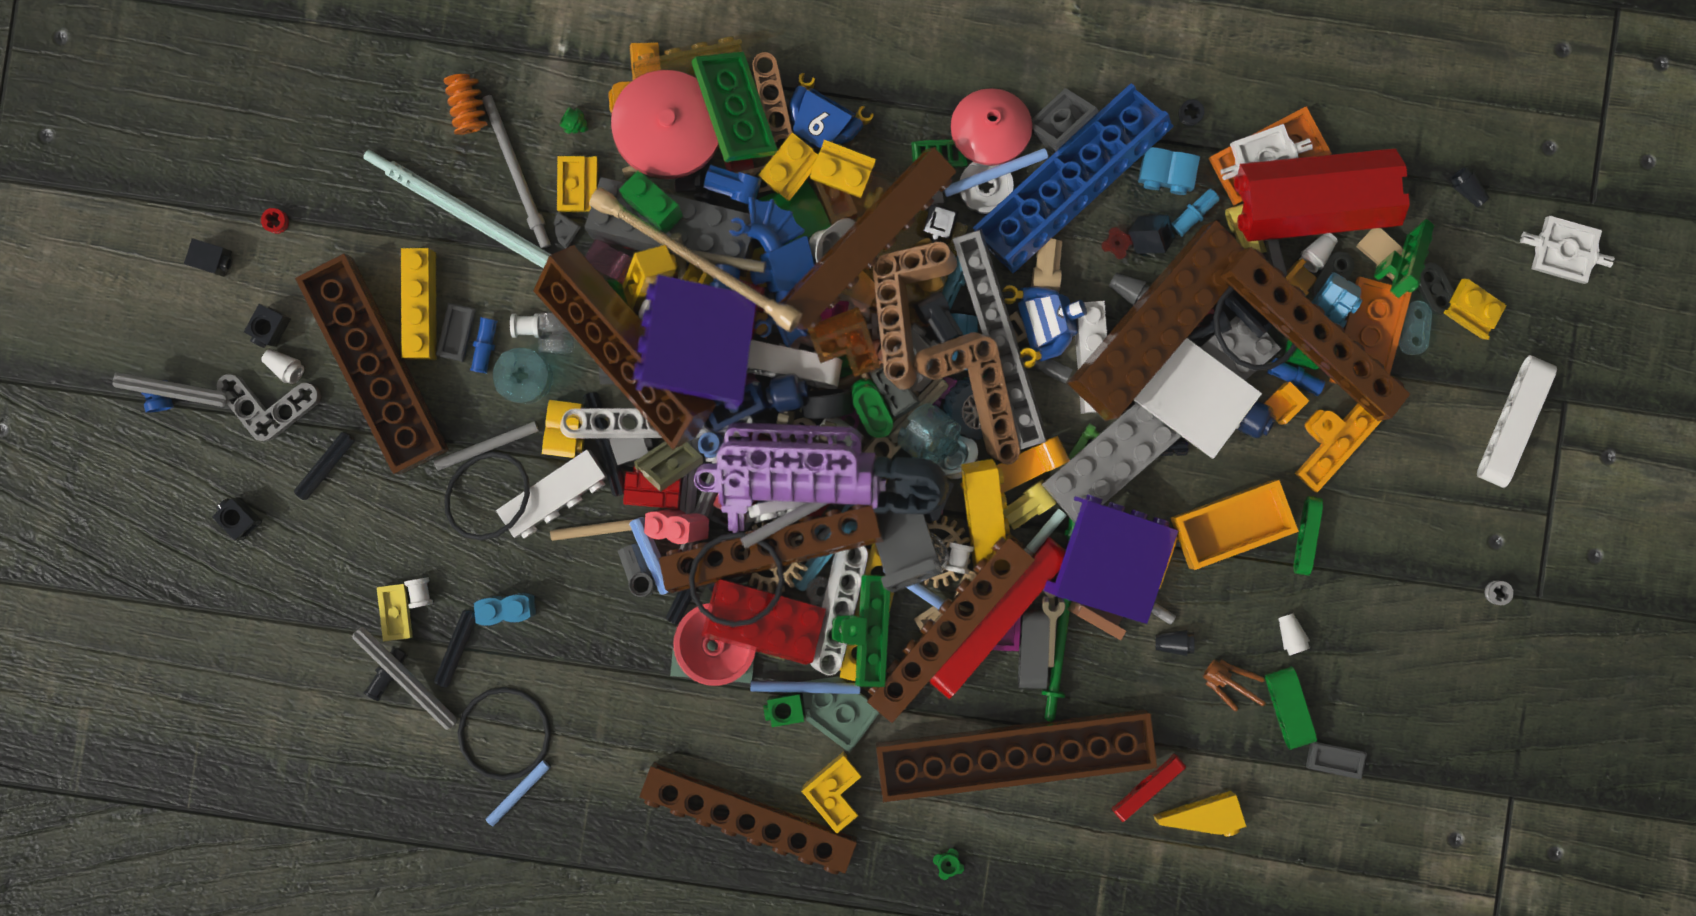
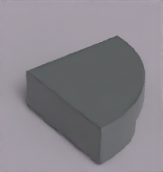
[554,212,582,249]

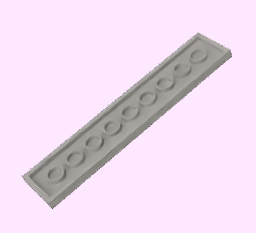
[1042,315,1281,523]

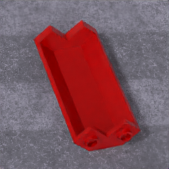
[1234,148,1410,242]

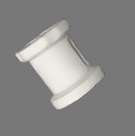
[510,313,541,338]
[945,542,974,574]
[404,577,433,608]

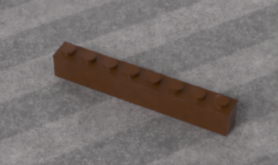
[779,147,957,330]

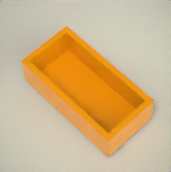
[1170,480,1299,570]

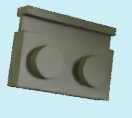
[635,441,703,492]

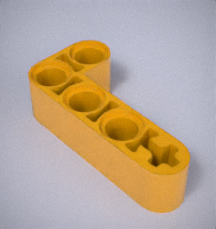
[960,436,1070,493]

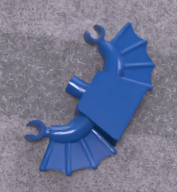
[729,196,814,348]

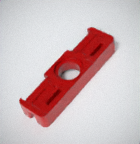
[1111,754,1186,822]

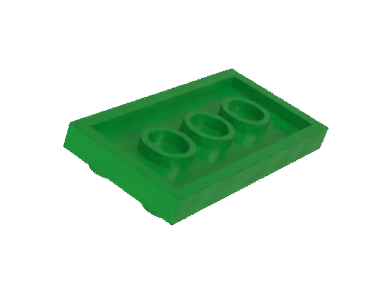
[691,51,778,162]

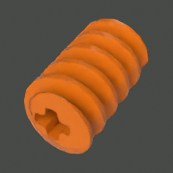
[443,74,488,135]

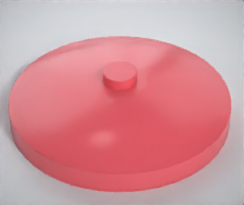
[611,70,719,179]

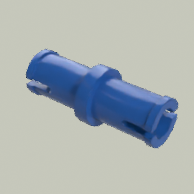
[470,317,498,374]
[1268,358,1325,396]

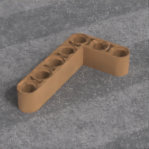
[730,52,792,197]
[873,242,957,390]
[913,332,1020,465]

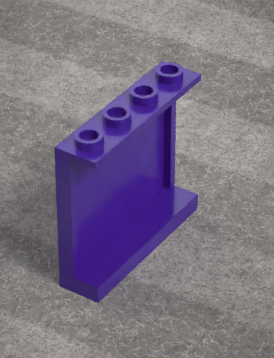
[633,275,756,410]
[1043,494,1178,624]

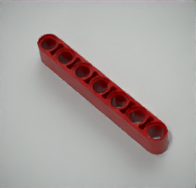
[929,537,1066,699]

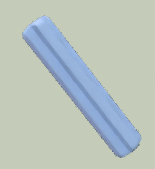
[629,517,669,595]

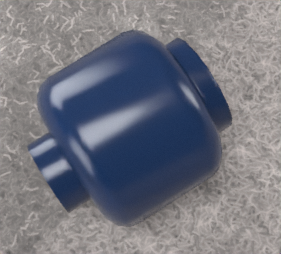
[766,374,809,412]
[1237,401,1276,438]

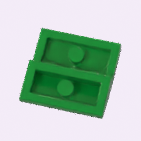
[758,180,831,243]

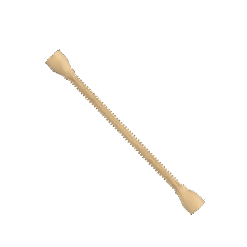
[589,187,802,332]

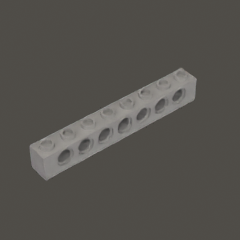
[953,229,1047,449]

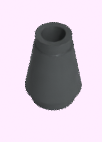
[1109,272,1150,306]

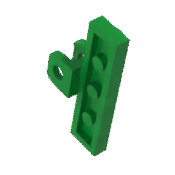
[1374,218,1434,298]
[832,575,890,687]

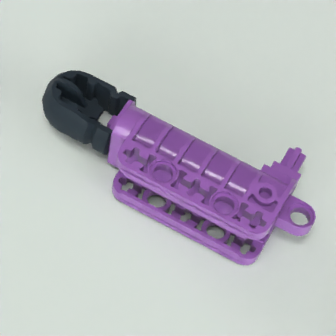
[694,423,948,533]

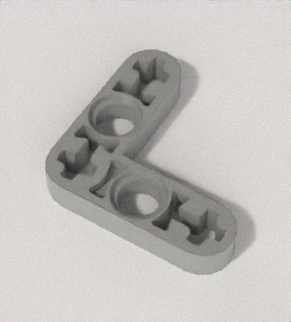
[217,374,321,441]

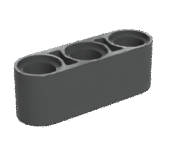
[1018,609,1049,689]

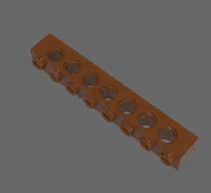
[1220,247,1410,421]
[659,504,884,593]
[867,534,1035,723]
[639,762,857,875]

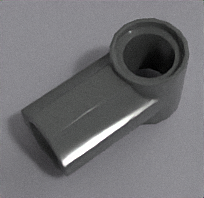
[617,543,657,597]

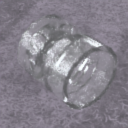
[538,313,574,354]

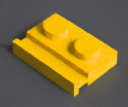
[757,132,818,201]
[810,140,876,198]
[557,156,598,212]
[1444,279,1507,340]

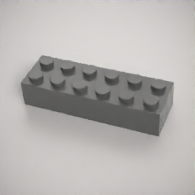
[584,177,757,277]

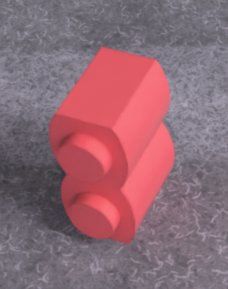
[644,509,709,544]

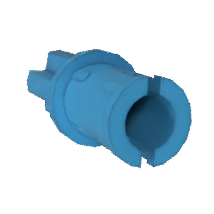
[1171,189,1220,237]

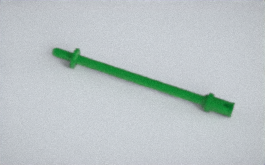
[1041,517,1075,722]

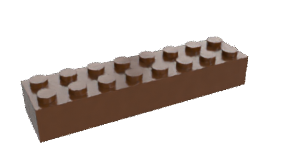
[1067,220,1245,421]
[533,245,716,450]
[295,254,449,475]

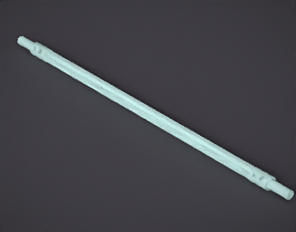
[363,149,639,312]

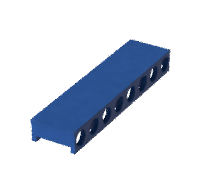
[973,83,1173,273]

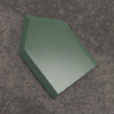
[802,676,879,753]

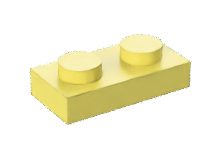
[377,584,413,641]

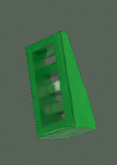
[911,140,967,168]

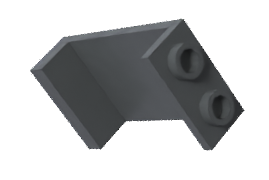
[869,477,943,593]

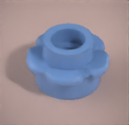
[698,432,724,458]

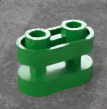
[852,378,893,438]

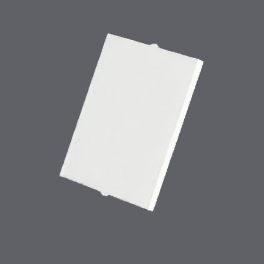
[1134,338,1262,459]

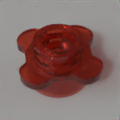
[1101,227,1133,259]

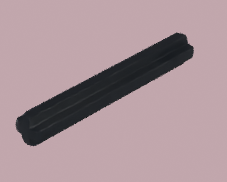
[583,392,625,497]

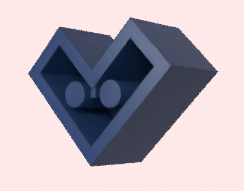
[709,382,771,431]

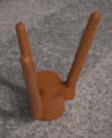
[1203,659,1266,711]

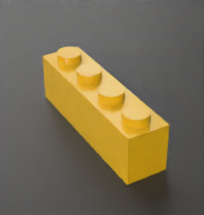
[401,248,437,360]
[960,459,1010,571]

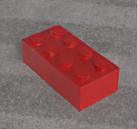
[701,579,826,665]

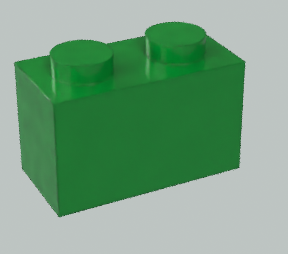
[619,170,683,234]

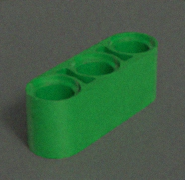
[1265,666,1317,750]

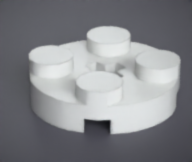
[959,162,1014,214]

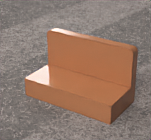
[1068,601,1126,640]

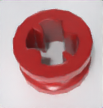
[261,208,289,234]

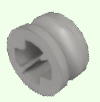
[1484,580,1513,605]

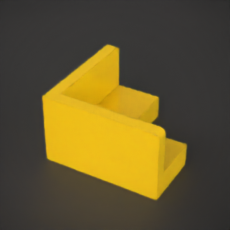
[802,752,861,833]

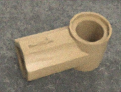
[1031,239,1062,293]

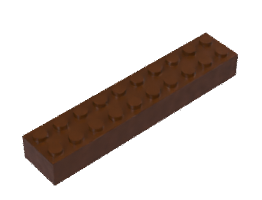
[876,709,1157,802]

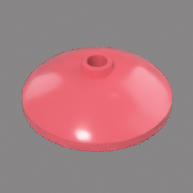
[951,88,1032,166]
[673,603,755,686]

